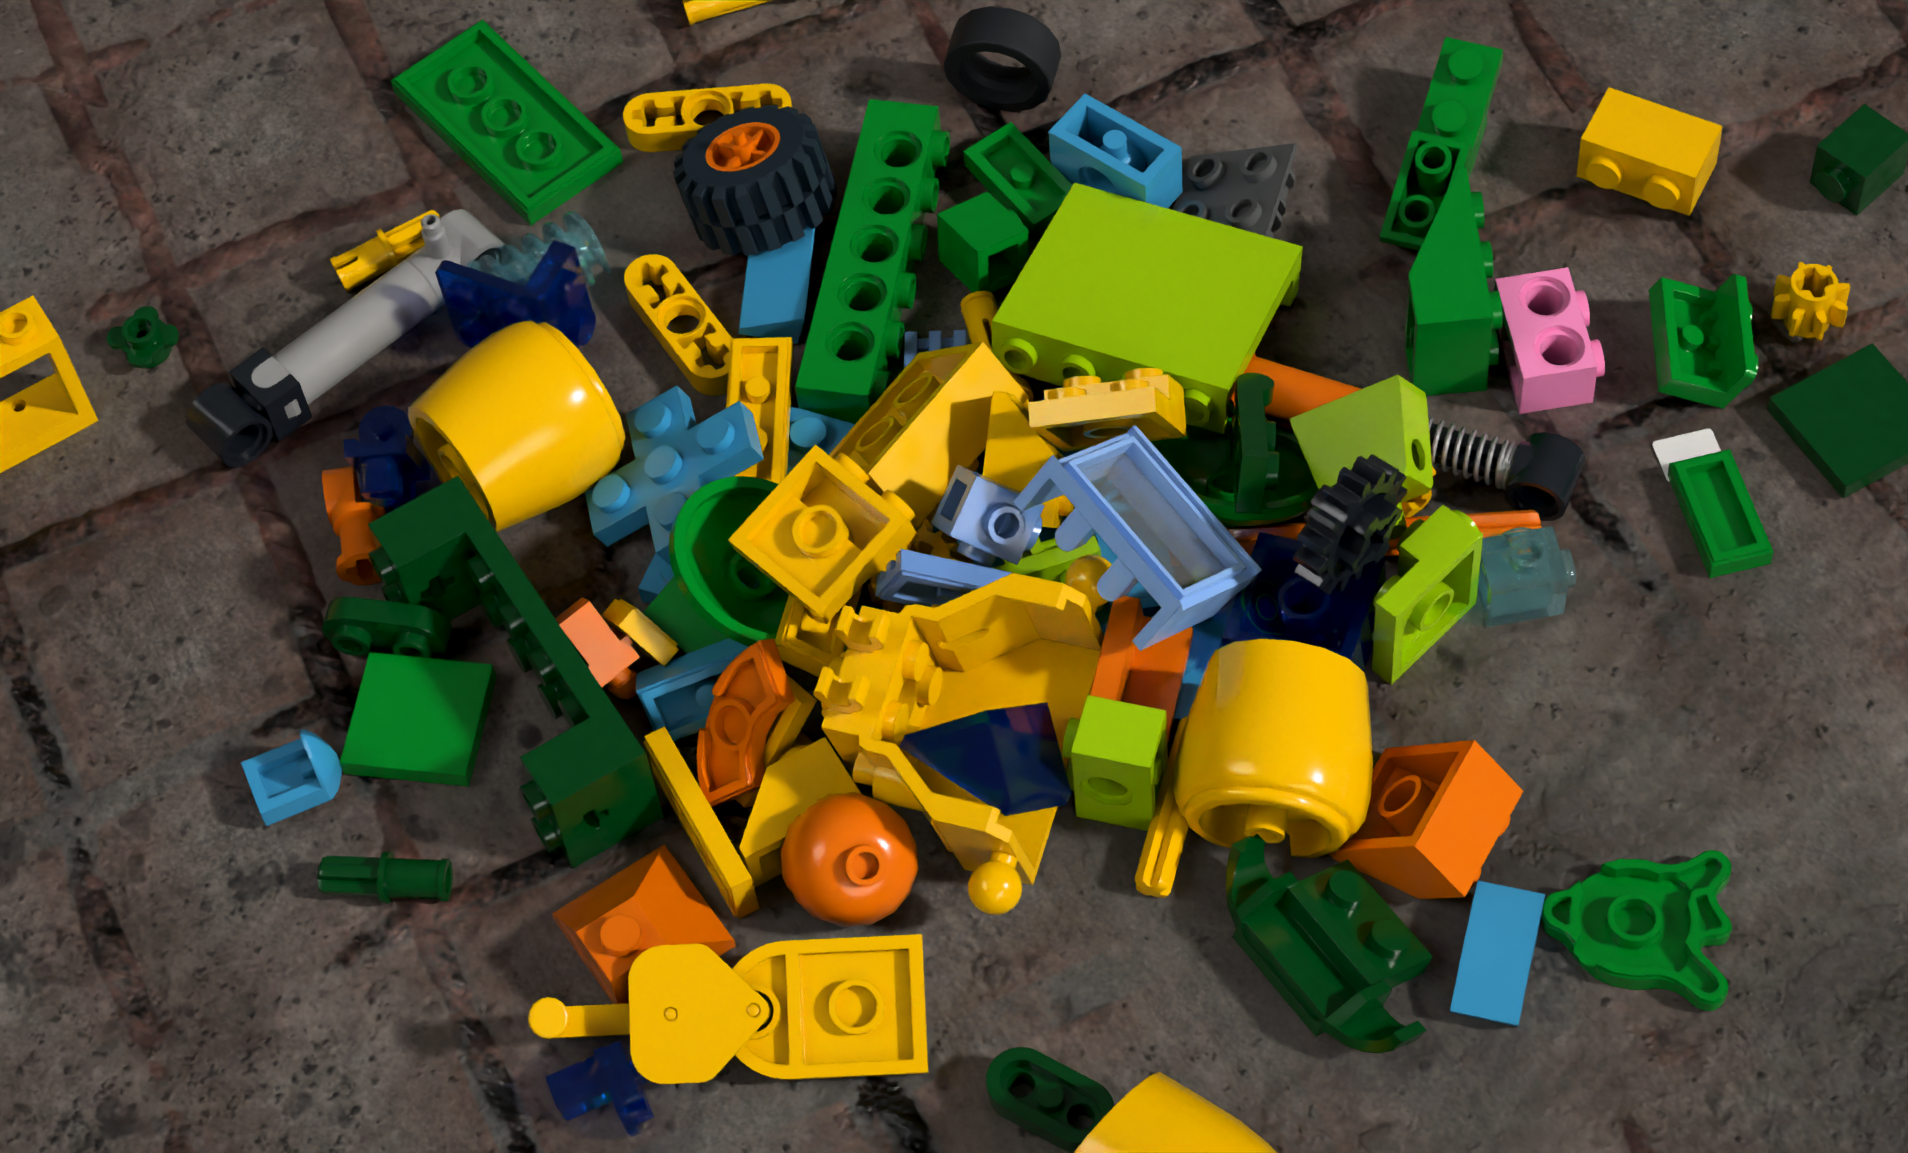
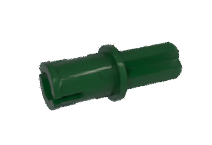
[317,851,453,904]

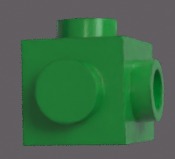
[937,192,1029,293]

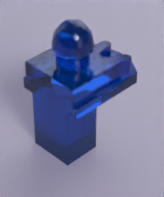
[545,1041,656,1137]

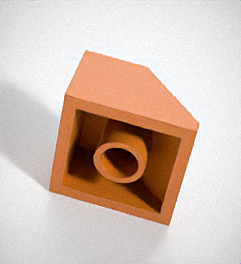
[1329,740,1524,899]

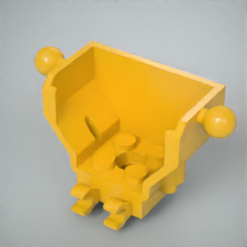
[813,555,1112,915]

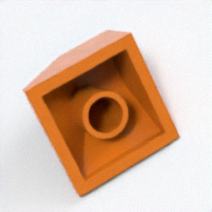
[552,844,736,1004]

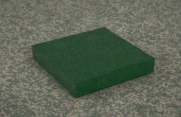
[1767,343,1908,499]

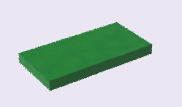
[390,20,623,226]

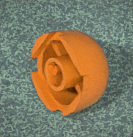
[781,792,918,927]

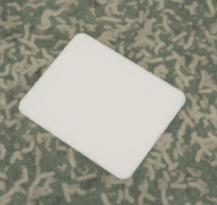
[1652,429,1721,482]

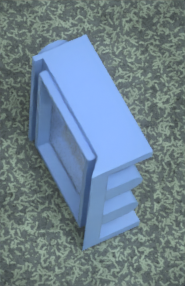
[1013,425,1262,651]

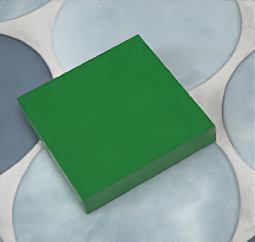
[340,652,497,787]

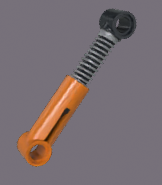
[1228,353,1585,521]

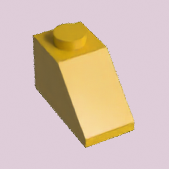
[982,390,1075,528]
[739,737,861,888]

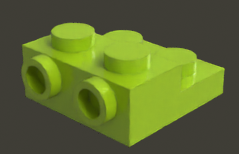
[1372,505,1483,685]

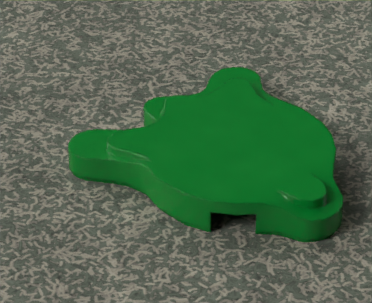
[1540,850,1732,1011]

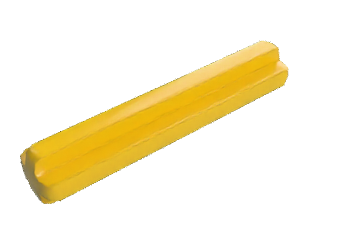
[1135,716,1189,898]

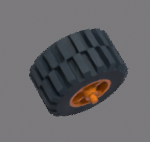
[673,105,837,256]

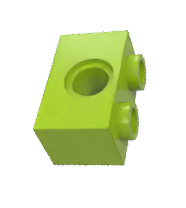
[1062,695,1168,831]

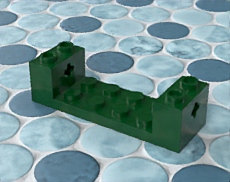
[368,476,664,869]

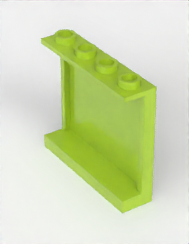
[991,182,1303,434]

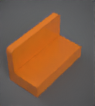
[1090,596,1194,746]

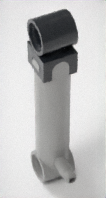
[186,209,509,468]

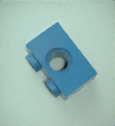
[1048,93,1183,208]

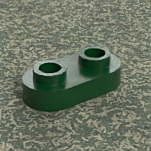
[322,597,452,659]
[986,1047,1115,1153]

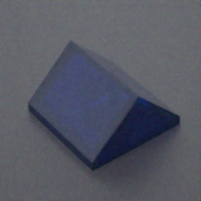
[899,702,1072,816]

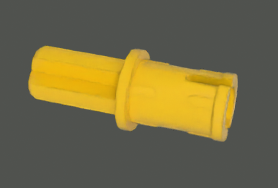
[330,210,441,293]

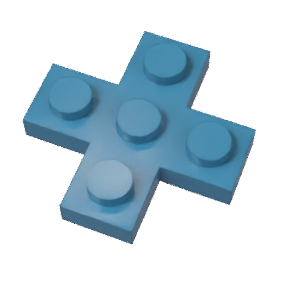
[585,385,764,565]

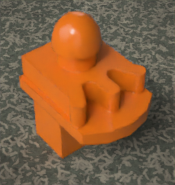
[555,597,640,700]

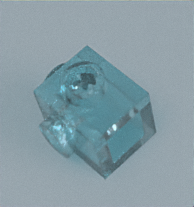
[1478,526,1576,627]

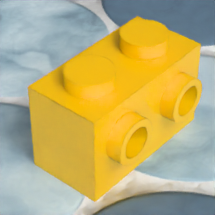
[1576,87,1723,216]

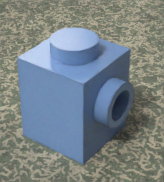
[931,465,1045,567]

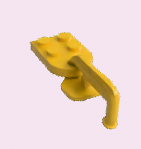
[528,934,929,1084]

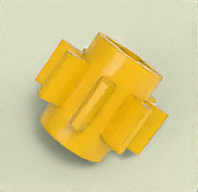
[1771,262,1851,341]

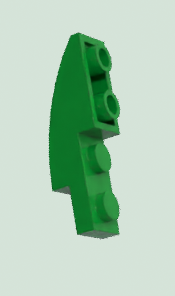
[1379,37,1503,251]

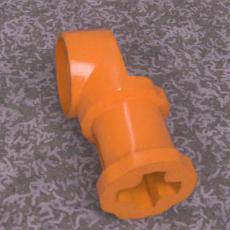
[322,466,387,585]

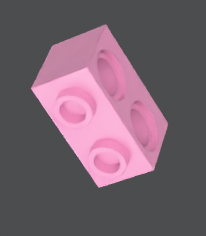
[1494,267,1605,414]

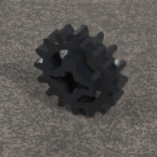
[1293,454,1407,595]

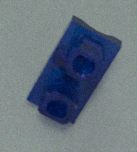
[343,405,430,513]

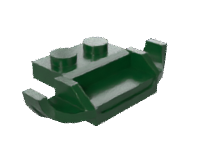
[1226,833,1433,1054]

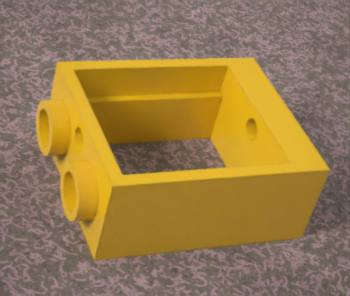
[0,295,99,473]

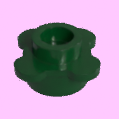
[107,306,179,369]

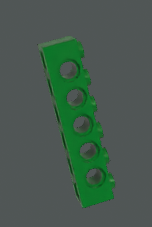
[795,99,950,424]

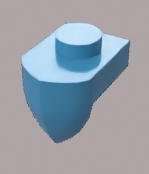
[241,729,342,826]

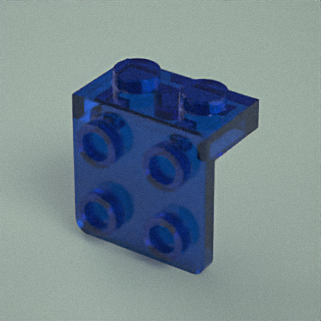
[435,240,596,349]

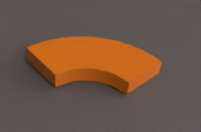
[697,639,795,808]

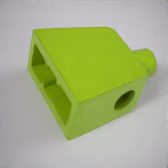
[1290,375,1433,541]

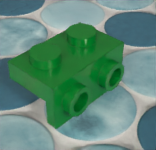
[1648,273,1758,409]

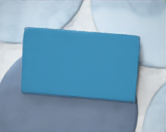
[738,226,815,344]
[636,638,749,741]

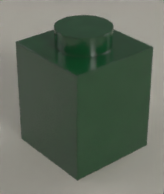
[1809,104,1908,216]

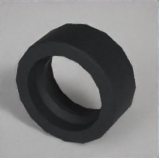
[943,6,1061,112]

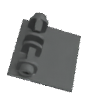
[1173,143,1297,238]

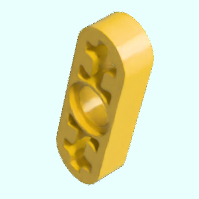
[623,83,792,152]
[624,254,732,396]

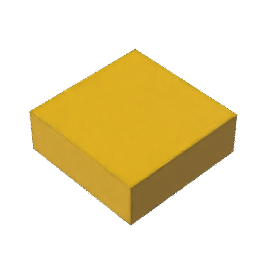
[601,599,679,667]

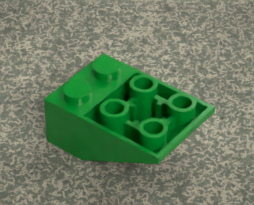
[1404,168,1503,396]

